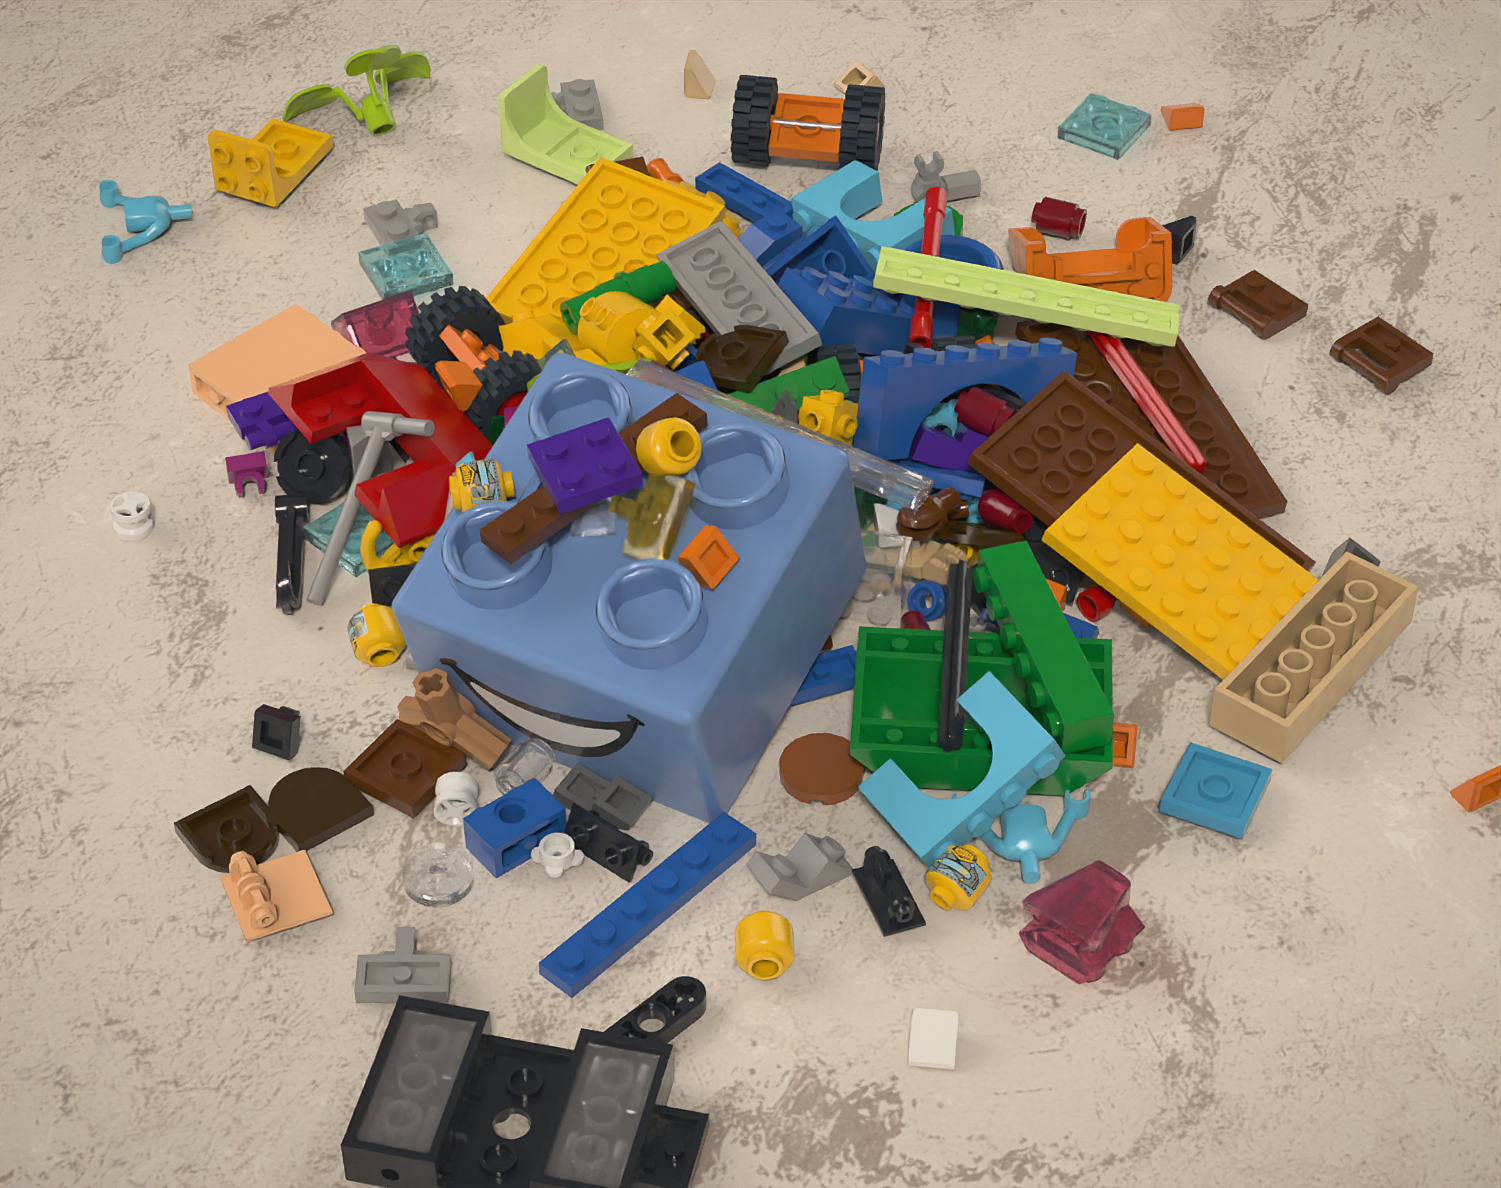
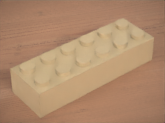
[1209,551,1419,763]

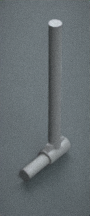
[307,411,435,606]

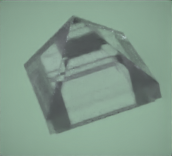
[571,495,617,538]

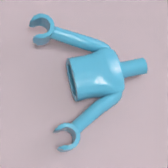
[99,180,192,264]
[952,789,1091,884]

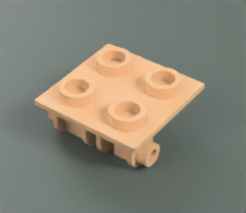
[220,850,333,942]

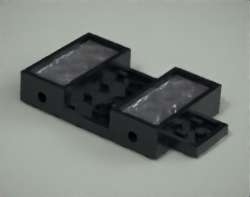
[341,995,709,1188]

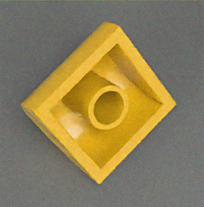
[578,291,662,364]

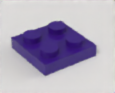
[527,417,643,514]

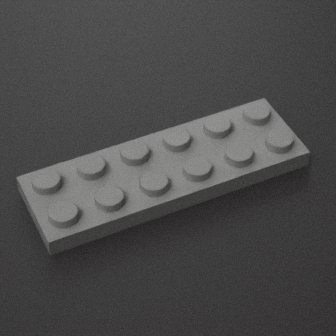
[656,220,822,376]

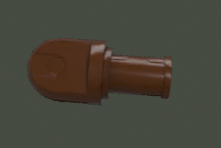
[896,487,962,541]

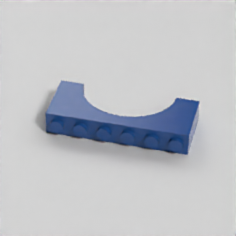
[853,338,1077,461]

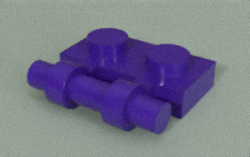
[226,391,298,451]

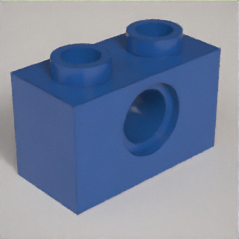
[463,778,567,879]

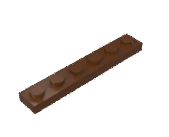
[480,393,708,564]

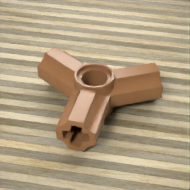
[397,667,512,771]

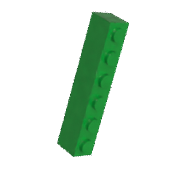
[973,541,1114,754]

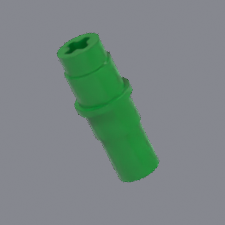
[560,260,676,334]

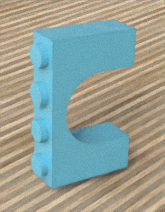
[791,160,954,271]
[858,671,1065,868]

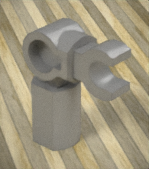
[911,151,981,202]

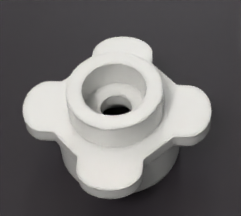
[531,833,584,878]

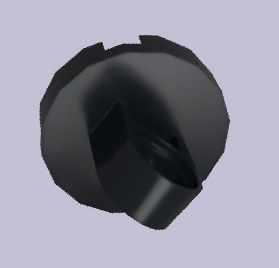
[274,429,351,504]

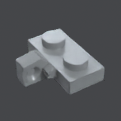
[551,79,604,130]
[363,199,438,259]
[354,927,451,1003]

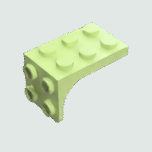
[498,64,633,184]

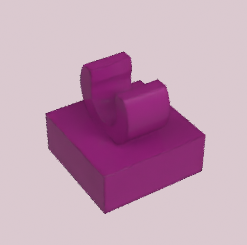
[225,451,268,498]

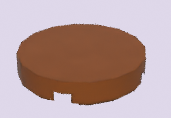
[779,733,865,805]

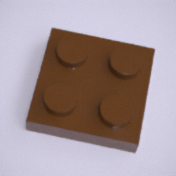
[343,719,466,818]

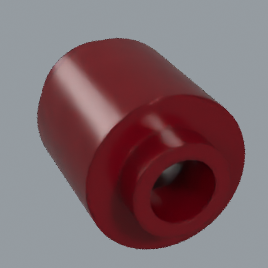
[1031,196,1087,239]
[954,387,1017,437]

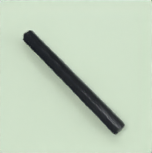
[937,560,973,753]

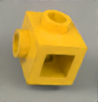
[631,308,696,374]
[798,390,858,452]

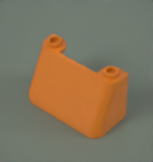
[1008,217,1173,302]

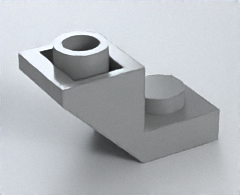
[746,833,854,901]

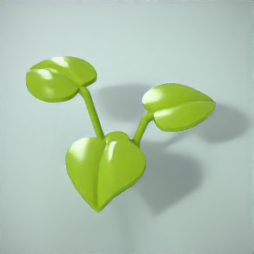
[282,45,430,136]

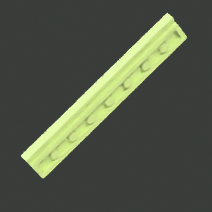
[873,246,1180,347]

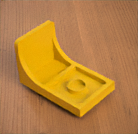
[208,118,333,207]

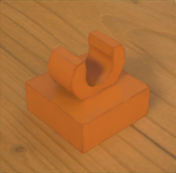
[677,525,740,590]

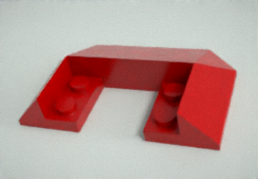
[268,353,493,548]

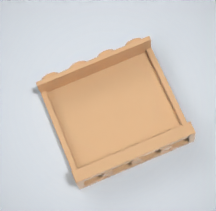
[188,304,366,454]

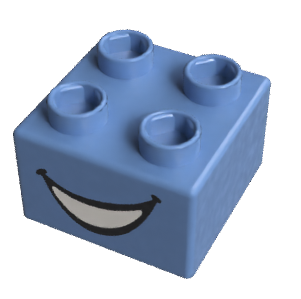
[392,353,867,823]

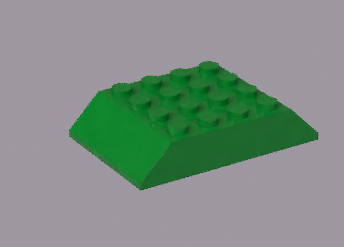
[850,626,1113,796]

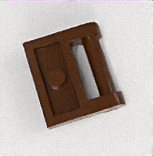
[1208,270,1308,340]
[1330,316,1434,395]

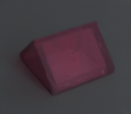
[331,290,420,358]

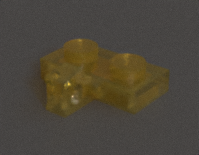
[608,472,696,560]

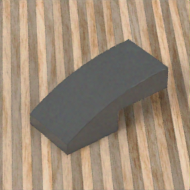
[553,762,653,830]

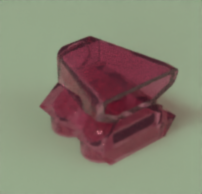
[1019,860,1146,985]

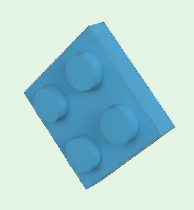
[1159,742,1272,839]

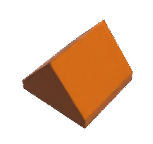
[435,361,483,412]
[1113,722,1138,768]

